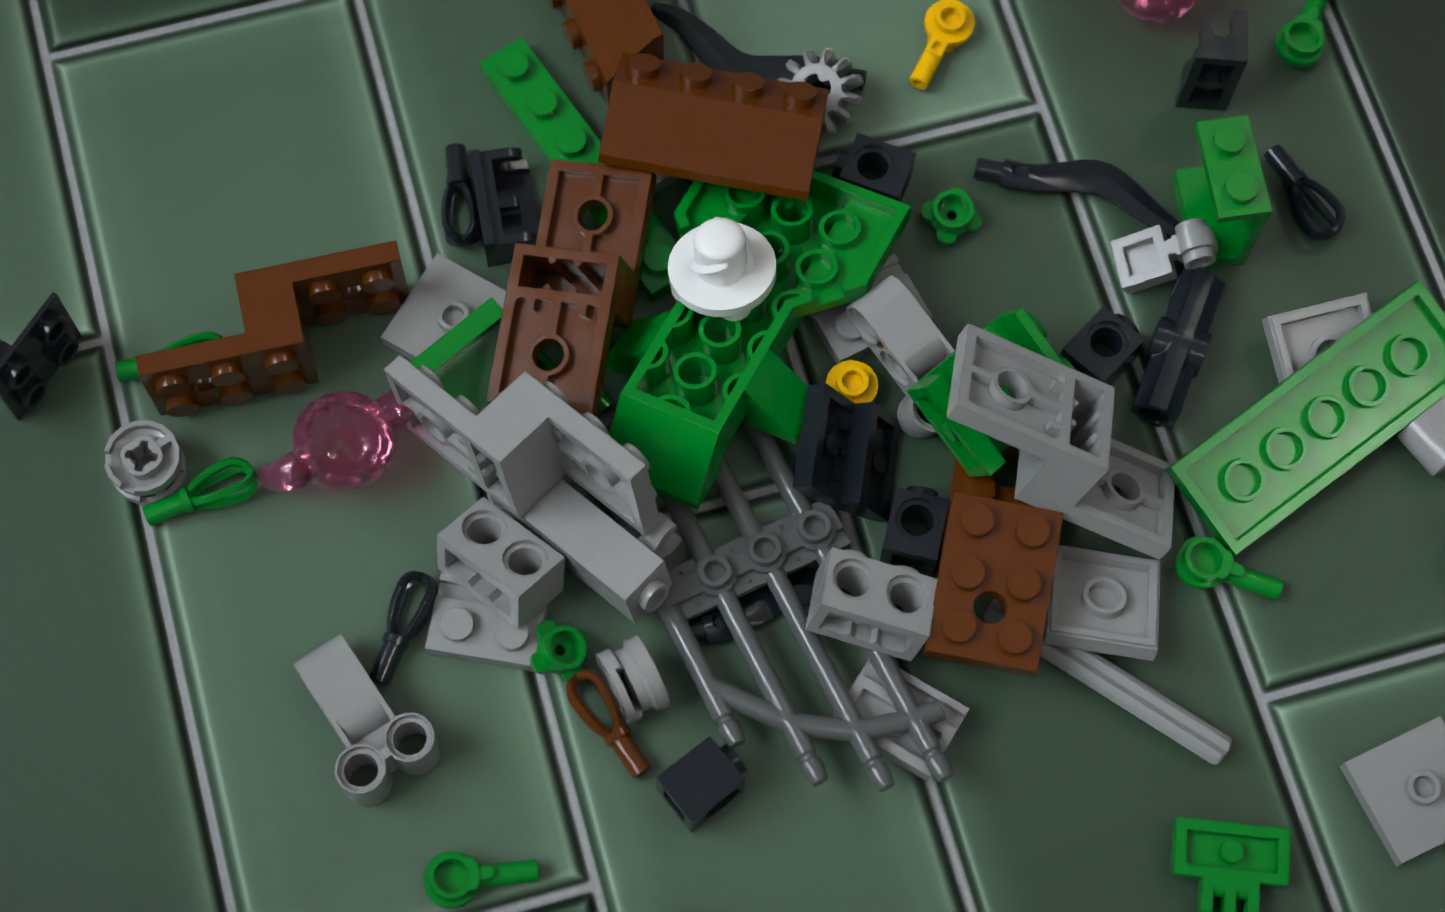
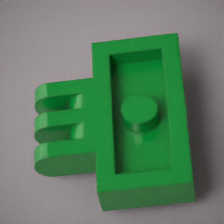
[1170,817,1290,912]

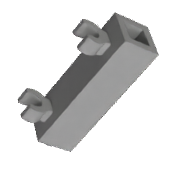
[489,475,682,623]

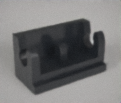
[1175,10,1248,111]
[469,147,539,267]

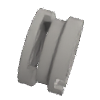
[104,420,187,506]
[595,635,670,725]

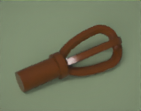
[566,669,652,779]

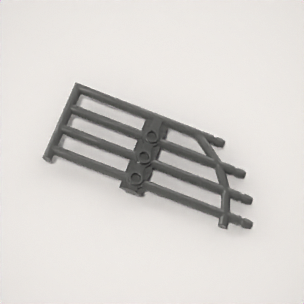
[597,410,953,792]

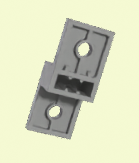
[946,323,1175,560]
[383,355,661,537]

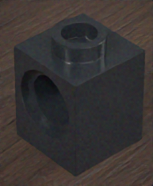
[832,133,916,202]
[1060,305,1145,386]
[879,485,950,577]
[656,736,746,833]

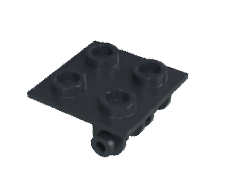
[0,292,82,421]

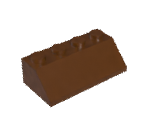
[547,0,664,105]
[598,52,829,201]

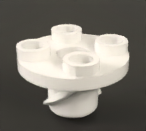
[668,217,776,321]

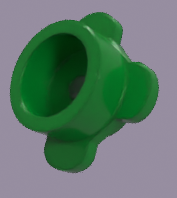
[921,187,983,245]
[530,620,588,682]

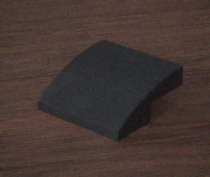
[793,383,901,522]

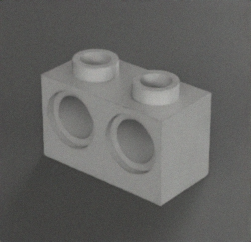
[437,497,565,629]
[805,547,937,662]

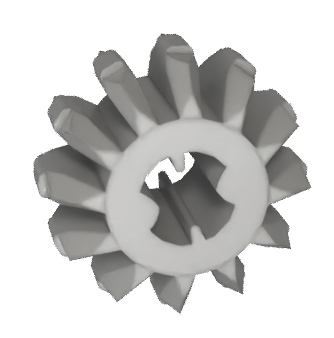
[778,48,864,135]

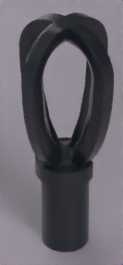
[441,143,482,247]
[1263,145,1346,241]
[369,571,438,686]

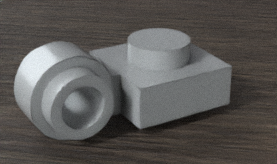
[1110,218,1219,295]

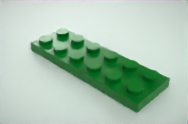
[1165,280,1445,556]

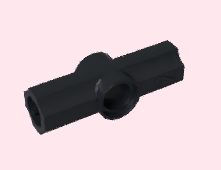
[1130,267,1225,427]

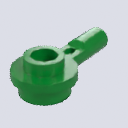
[1274,0,1328,68]
[1174,536,1283,601]
[423,851,539,909]

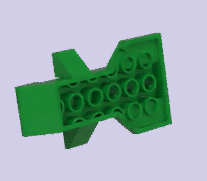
[606,170,911,510]

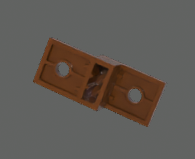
[486,159,657,418]
[135,240,409,417]
[923,446,1064,678]

